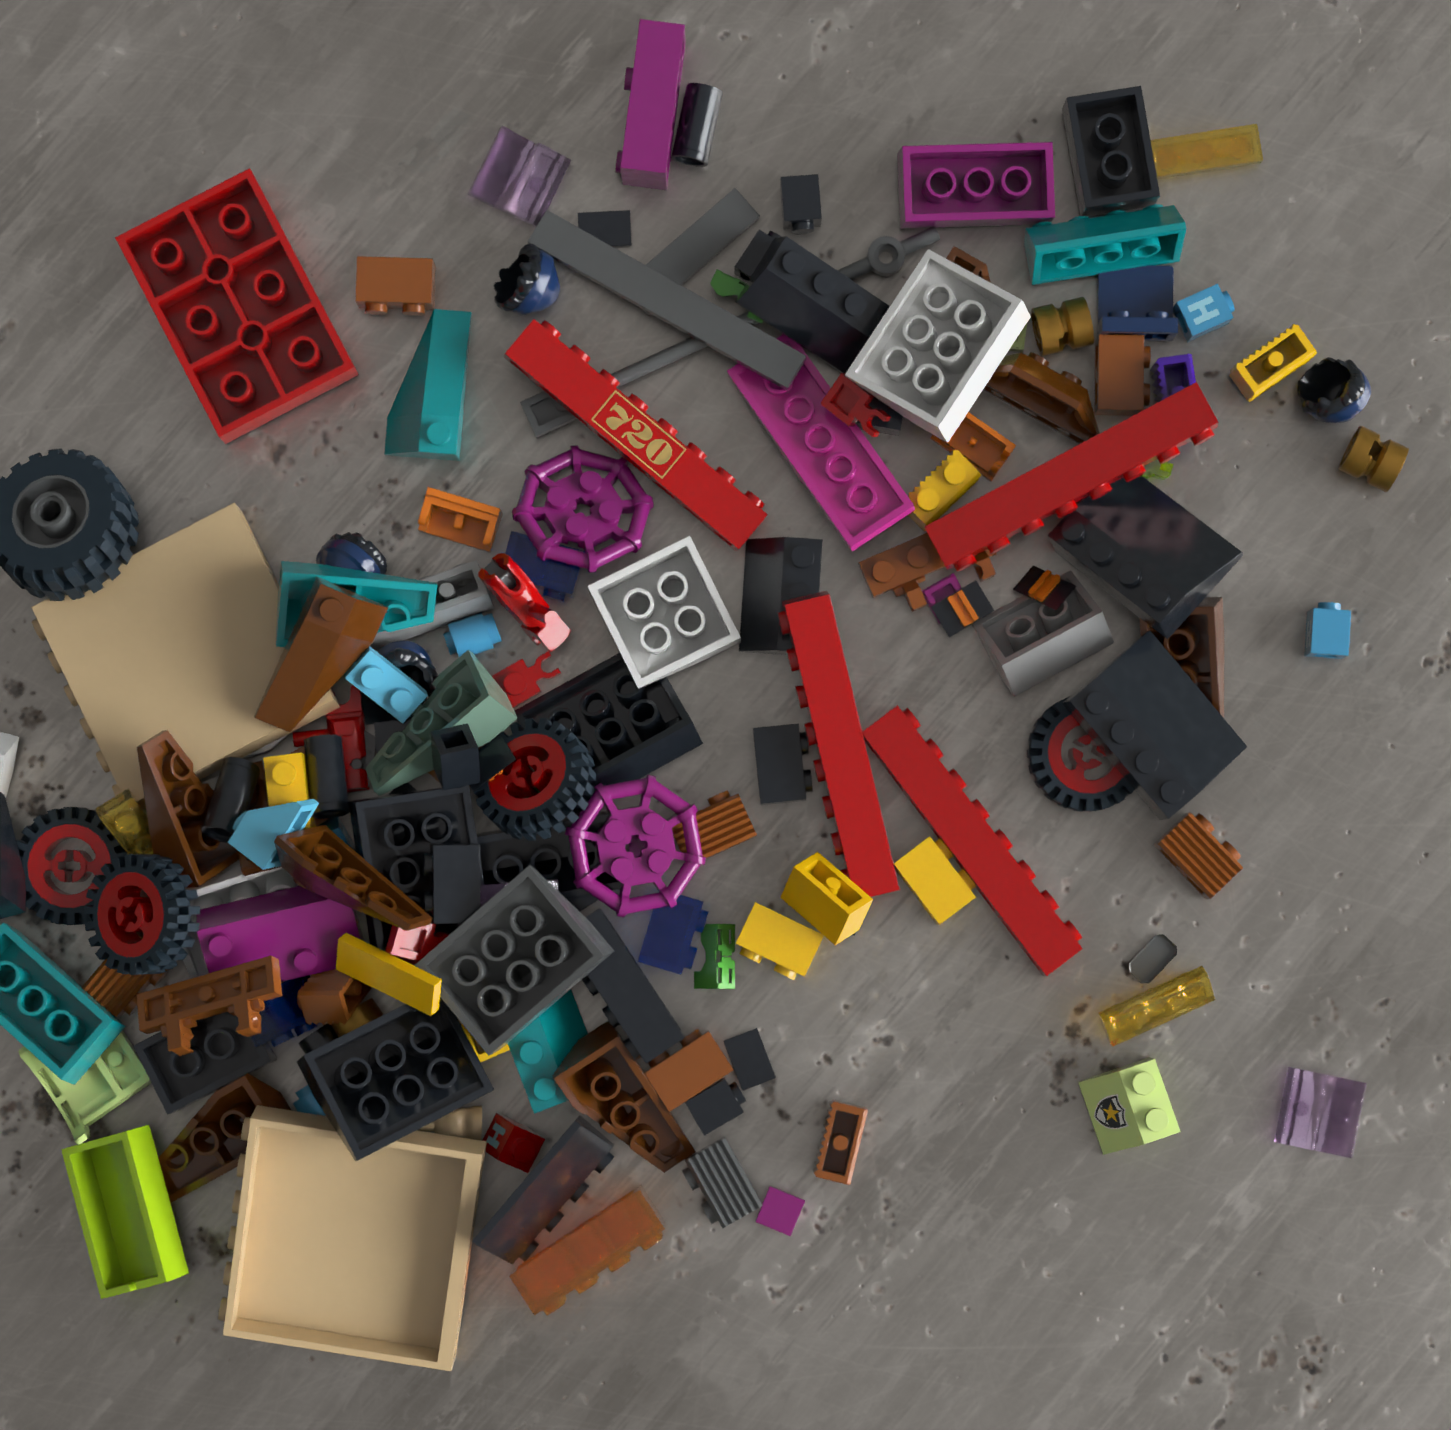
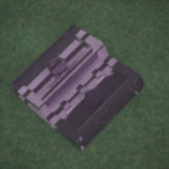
[468,126,571,227]
[1274,1067,1367,1158]

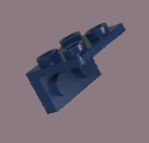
[1097,265,1178,341]

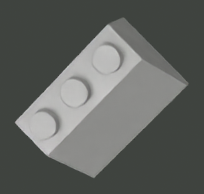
[972,570,1114,697]

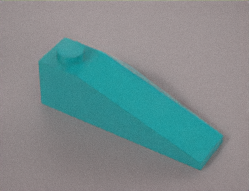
[384,309,472,461]
[276,561,437,647]

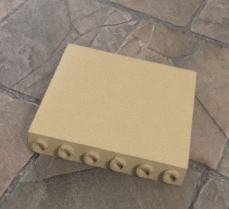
[31,503,340,812]
[218,1105,487,1371]

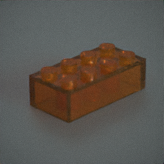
[509,1185,666,1316]

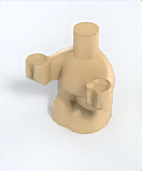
[419,1106,482,1140]

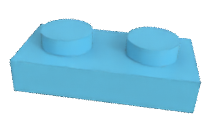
[344,646,428,723]

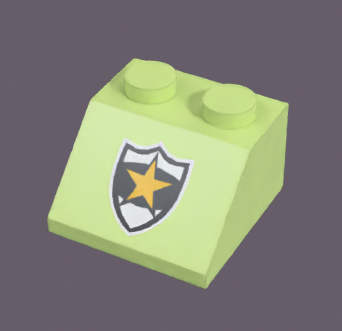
[1078,1057,1181,1155]

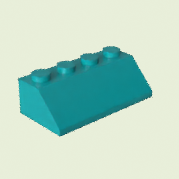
[1024,204,1187,285]
[508,989,588,1114]

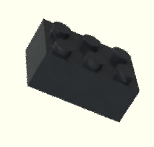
[1062,86,1160,217]
[133,1011,277,1115]

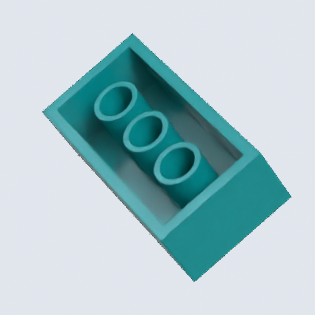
[0,922,126,1085]

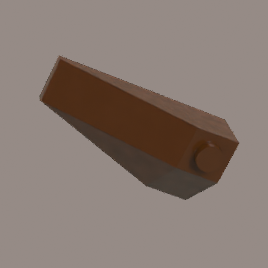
[254,577,388,732]
[1139,597,1224,718]
[137,730,239,888]
[274,825,433,931]
[552,1020,696,1173]
[159,1073,292,1203]

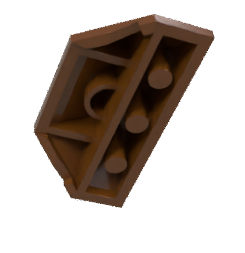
[983,352,1100,444]

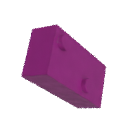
[615,19,686,190]
[897,142,1055,229]
[196,886,364,982]

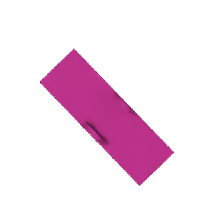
[727,334,915,551]

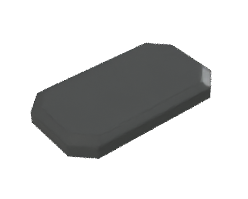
[1128,935,1177,983]

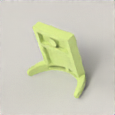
[18,1030,151,1145]

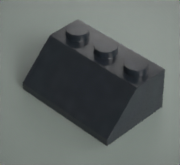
[739,537,823,655]

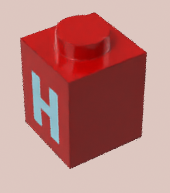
[482,1113,545,1173]

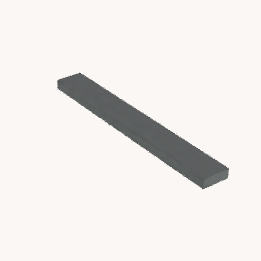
[528,210,806,391]

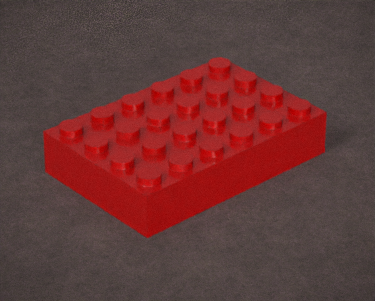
[115,168,359,444]

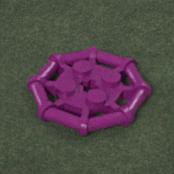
[512,445,654,573]
[565,774,706,918]

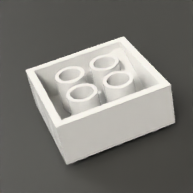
[587,536,741,689]

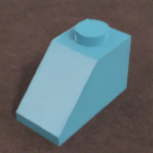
[228,799,319,870]

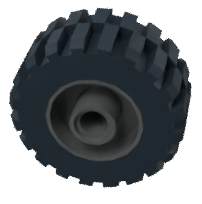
[0,448,139,601]

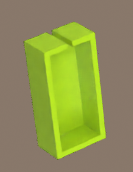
[61,1125,189,1299]

